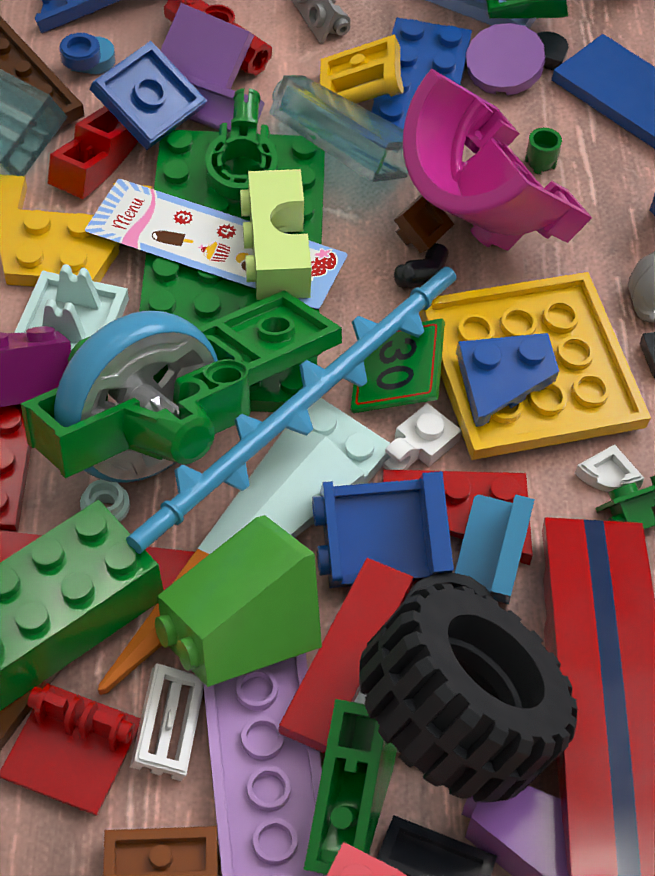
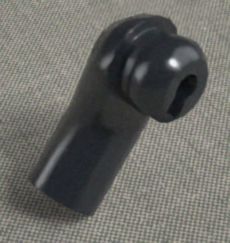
[394,243,449,289]

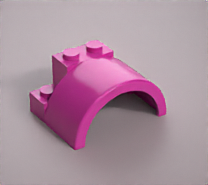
[403,69,592,251]

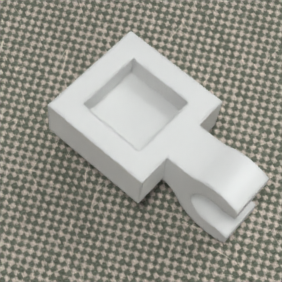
[383,403,462,470]

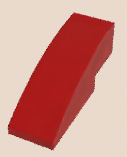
[47,106,138,199]

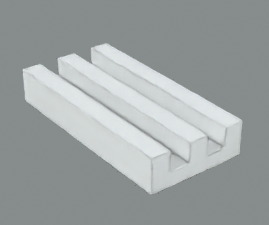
[130,663,204,781]

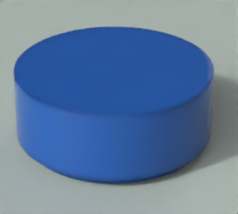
[59,33,101,71]

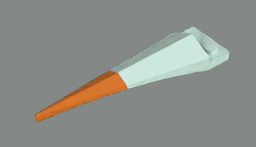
[98,398,391,695]

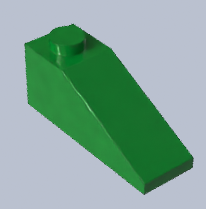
[304,699,397,875]

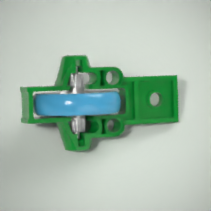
[21,290,342,483]

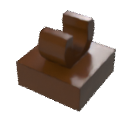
[394,195,454,253]

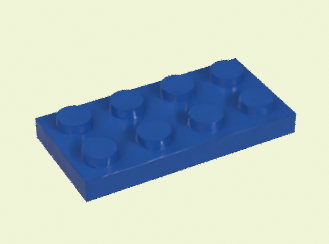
[367,17,472,142]

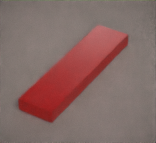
[279,558,413,754]

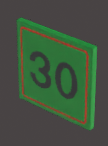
[350,318,445,414]

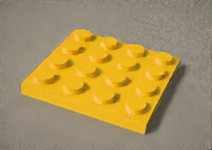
[419,272,651,460]

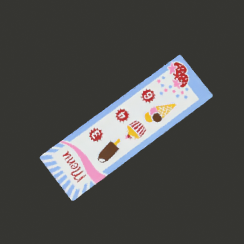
[85,179,347,309]

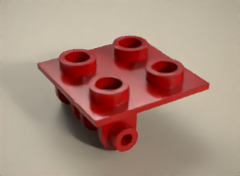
[0,683,141,816]

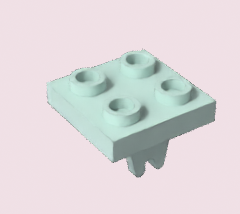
[14,264,129,350]

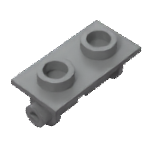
[292,0,351,44]

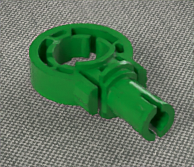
[205,88,278,201]

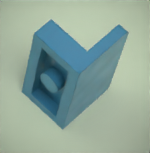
[455,494,535,604]

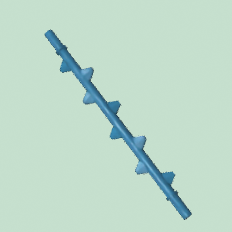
[126,266,457,554]

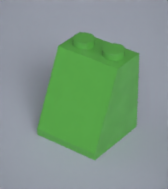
[155,515,322,687]

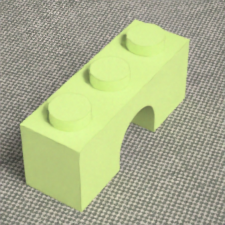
[240,169,312,300]

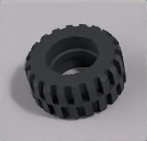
[359,584,577,802]

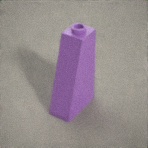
[461,785,568,876]

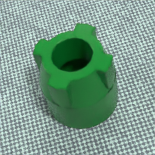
[525,127,562,174]

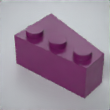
[0,326,71,407]

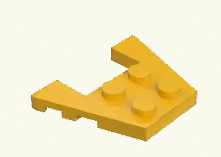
[0,175,152,287]

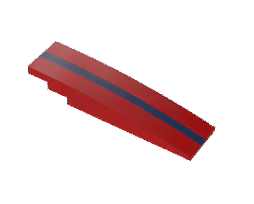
[542,517,655,876]

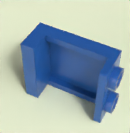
[312,471,454,588]

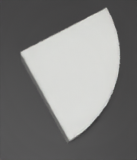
[575,444,644,492]

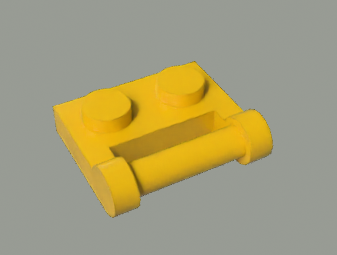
[319,34,404,117]

